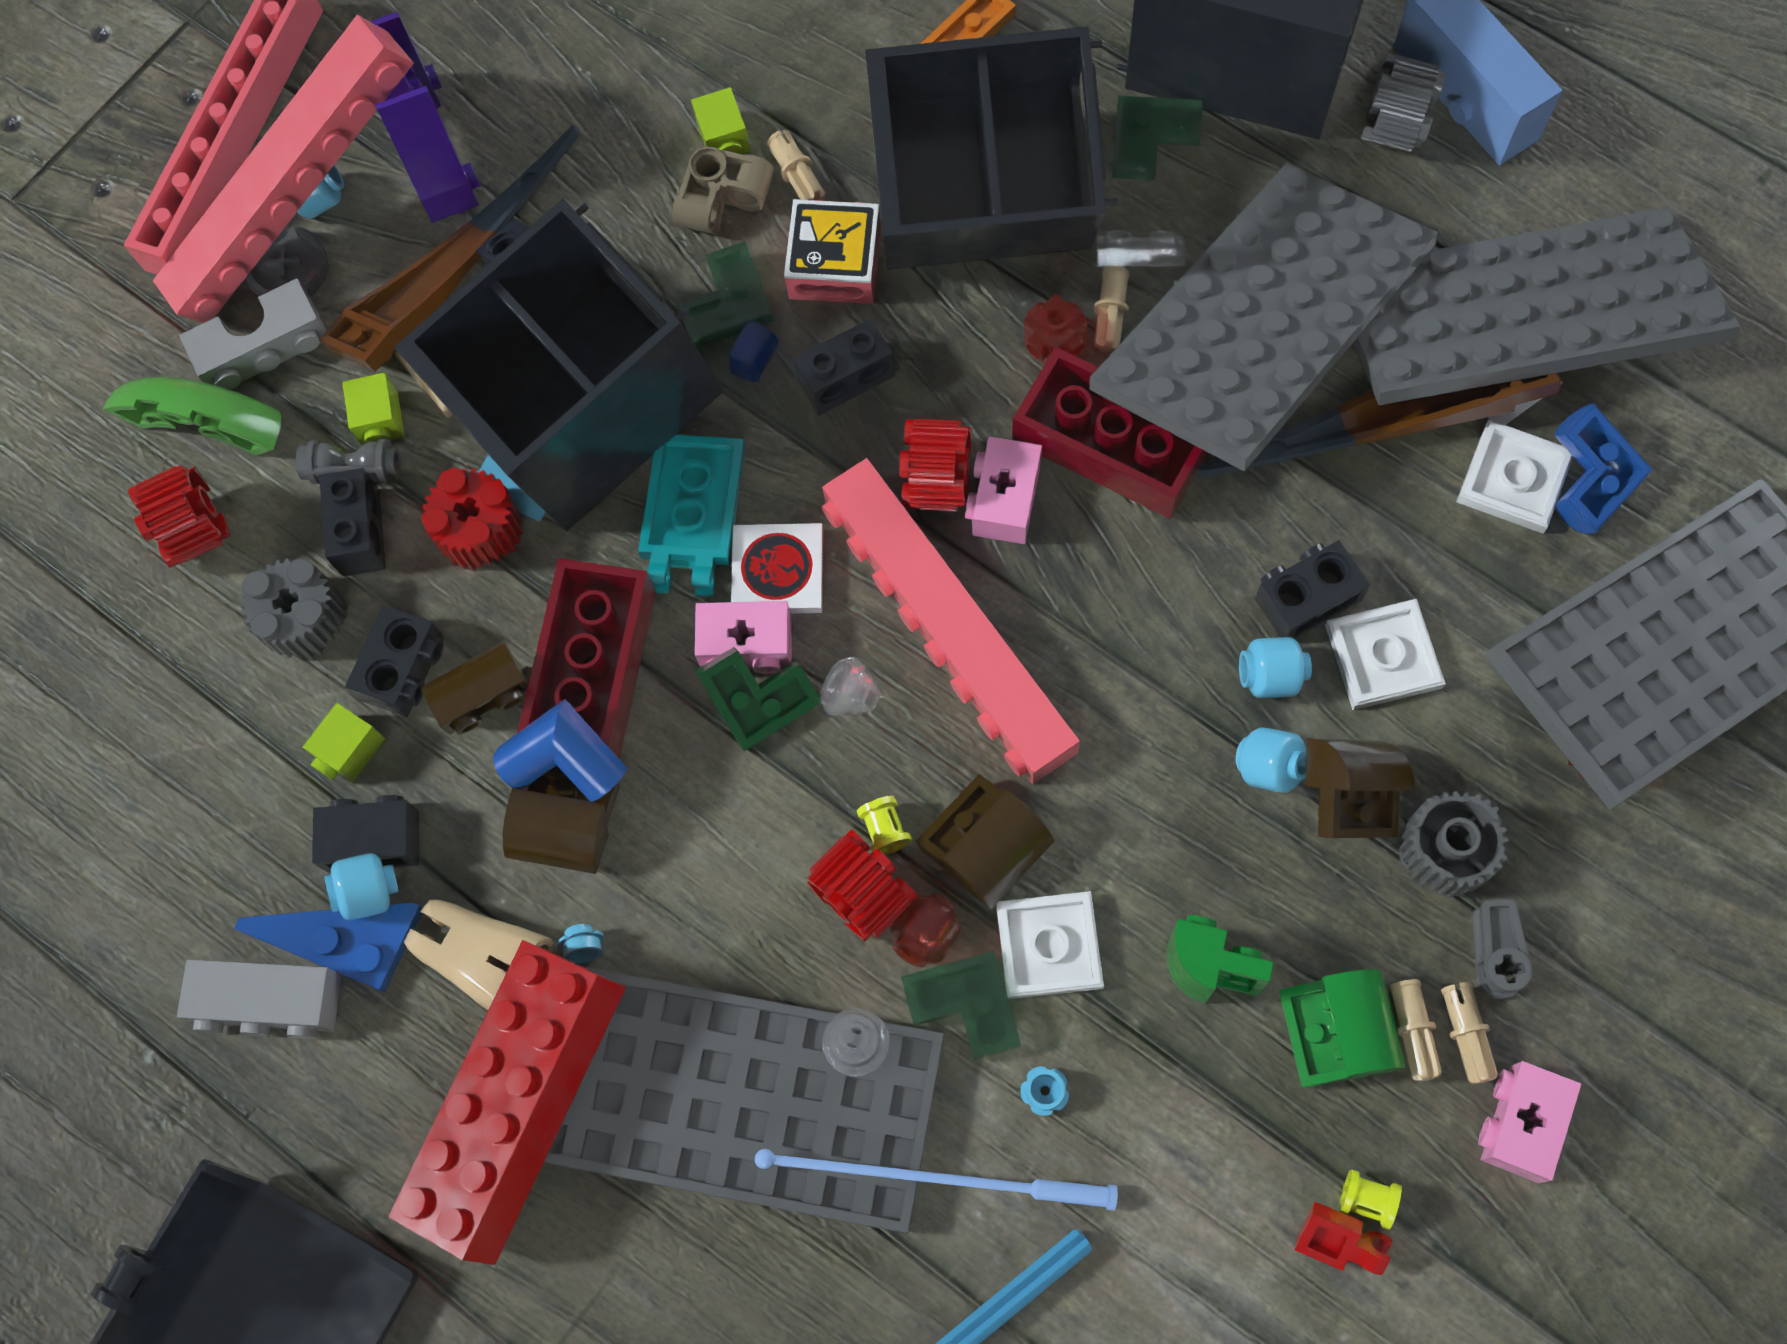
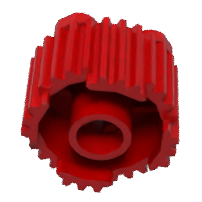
[899,419,972,511]
[128,465,231,568]
[421,468,523,571]
[807,829,918,942]

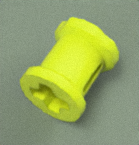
[857,796,912,855]
[1339,1169,1402,1230]

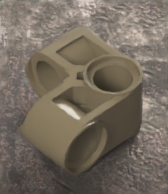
[672,147,775,235]

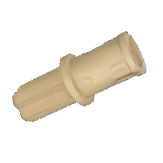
[767,130,825,201]
[1094,266,1130,353]
[1389,979,1442,1081]
[1441,982,1498,1084]

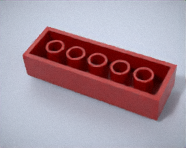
[388,940,626,1265]

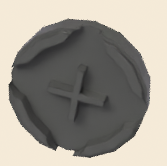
[244,225,329,298]

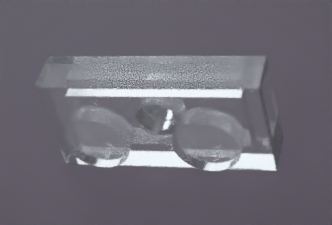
[1096,230,1186,267]

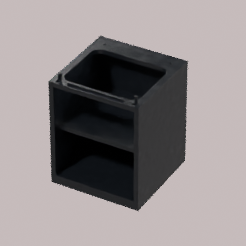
[1117,0,1364,140]
[865,26,1118,270]
[394,199,724,532]

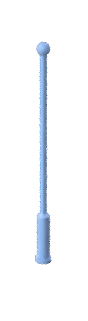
[755,1148,1118,1211]

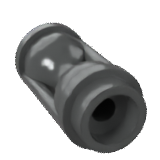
[296,439,401,484]

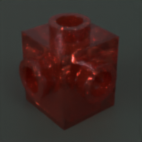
[1024,294,1087,365]

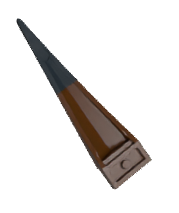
[319,125,581,372]
[1197,373,1561,478]

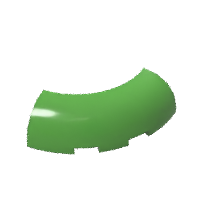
[103,376,281,456]

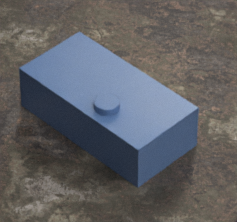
[1393,0,1563,166]

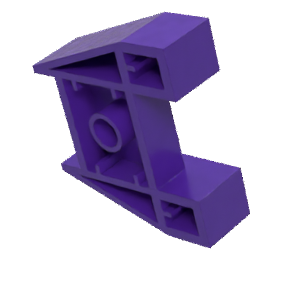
[370,11,480,223]

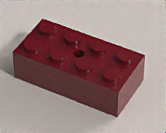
[1012,347,1208,519]
[517,558,656,759]

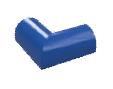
[1554,403,1653,534]
[493,699,628,802]

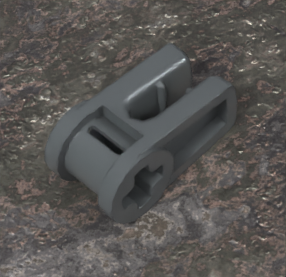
[1472,899,1532,1000]

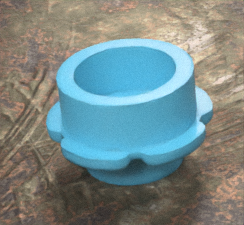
[557,924,604,965]
[1020,1066,1069,1116]

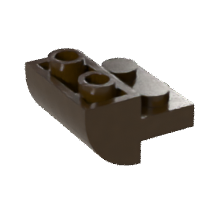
[421,640,529,735]
[1305,738,1415,838]
[503,766,620,874]
[915,774,1055,910]

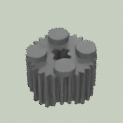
[1360,53,1447,152]
[240,558,348,661]
[1399,791,1508,898]

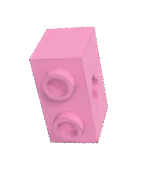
[965,437,1042,544]
[695,601,792,674]
[1478,1061,1581,1183]

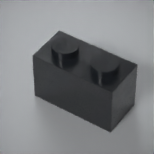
[312,795,419,873]

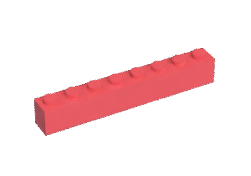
[124,0,323,275]
[153,15,414,323]
[821,458,1080,785]

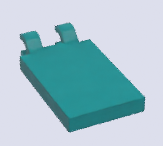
[638,435,746,597]

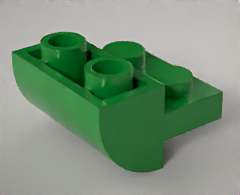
[1167,915,1273,1003]
[1279,969,1407,1088]

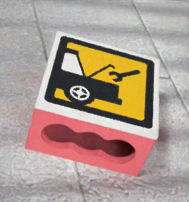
[784,199,882,304]

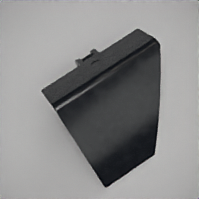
[90,1159,419,1344]

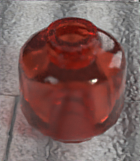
[890,894,961,968]

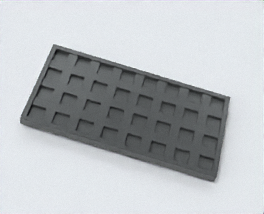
[1089,163,1438,471]
[1353,207,1741,405]
[1485,478,1787,811]
[544,967,944,1234]

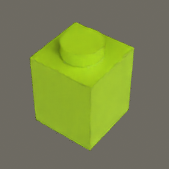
[691,87,751,154]
[342,372,405,445]
[303,703,386,783]

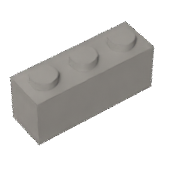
[177,960,342,1039]

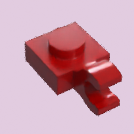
[1294,1201,1393,1275]

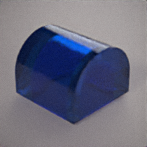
[729,320,779,382]

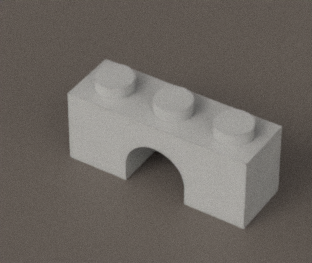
[179,278,326,390]

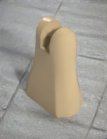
[404,899,553,1010]

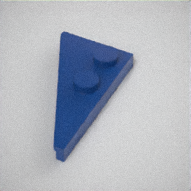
[234,903,423,993]

